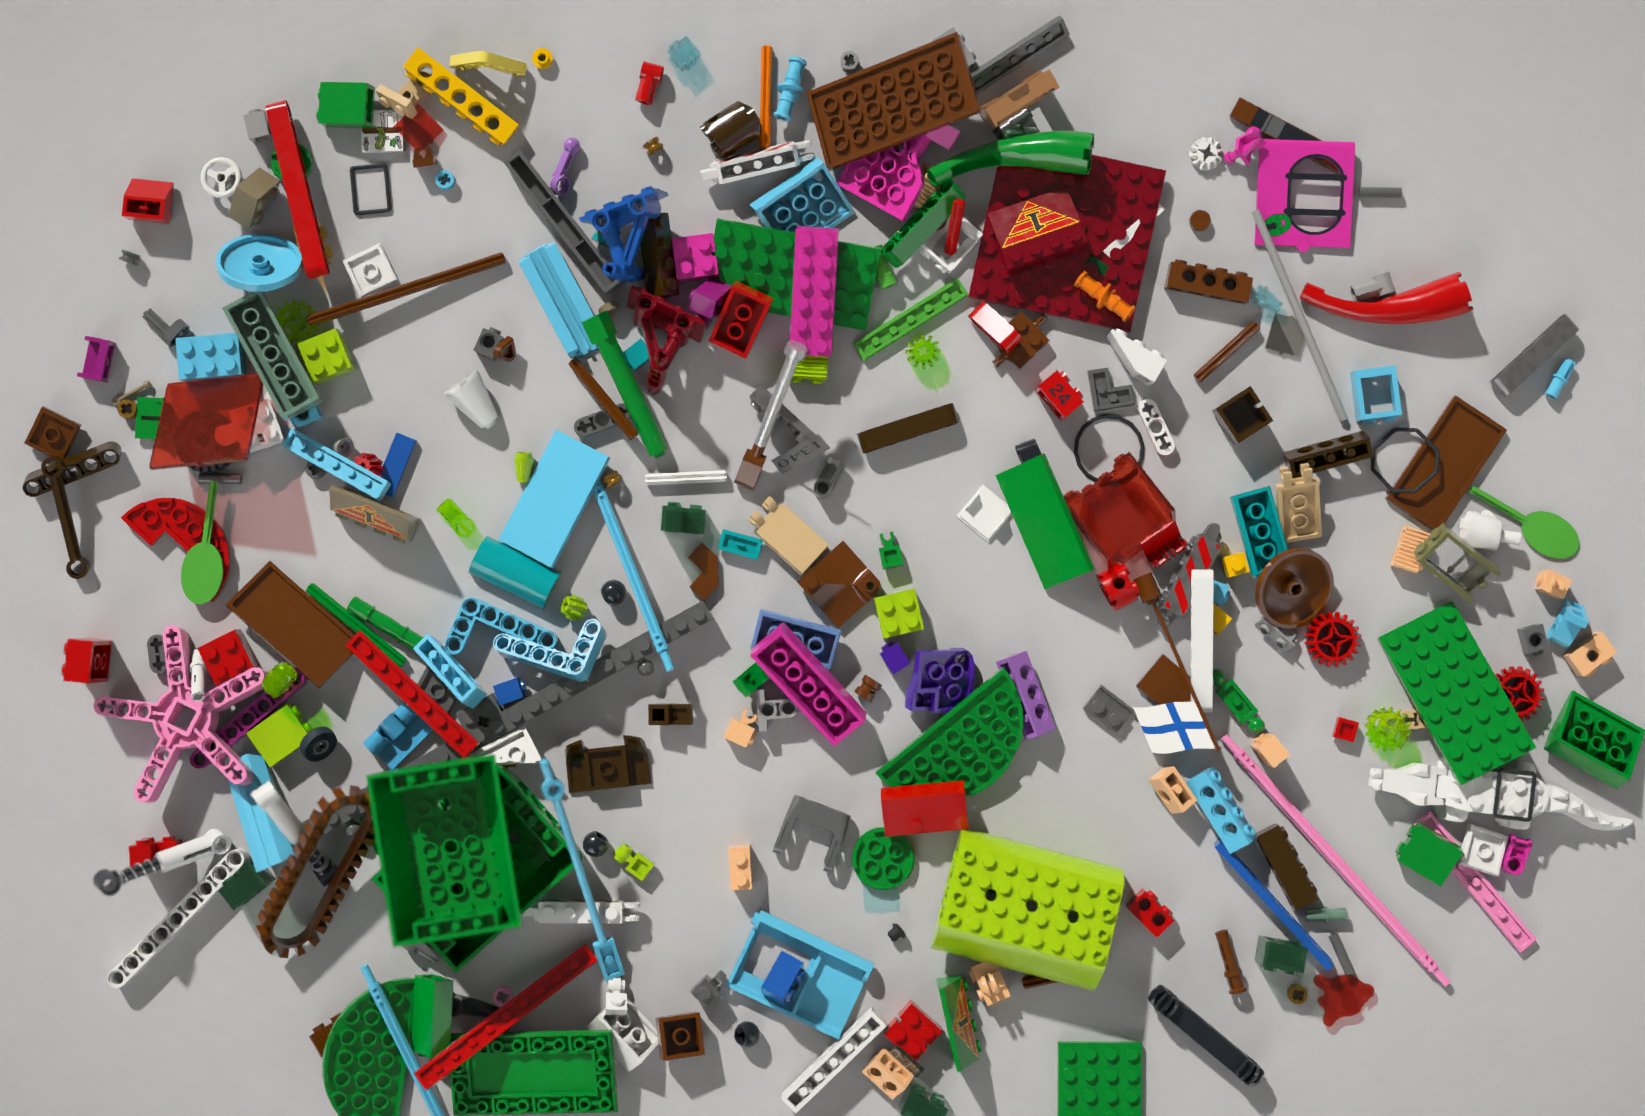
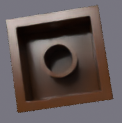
[655,1011,705,1061]

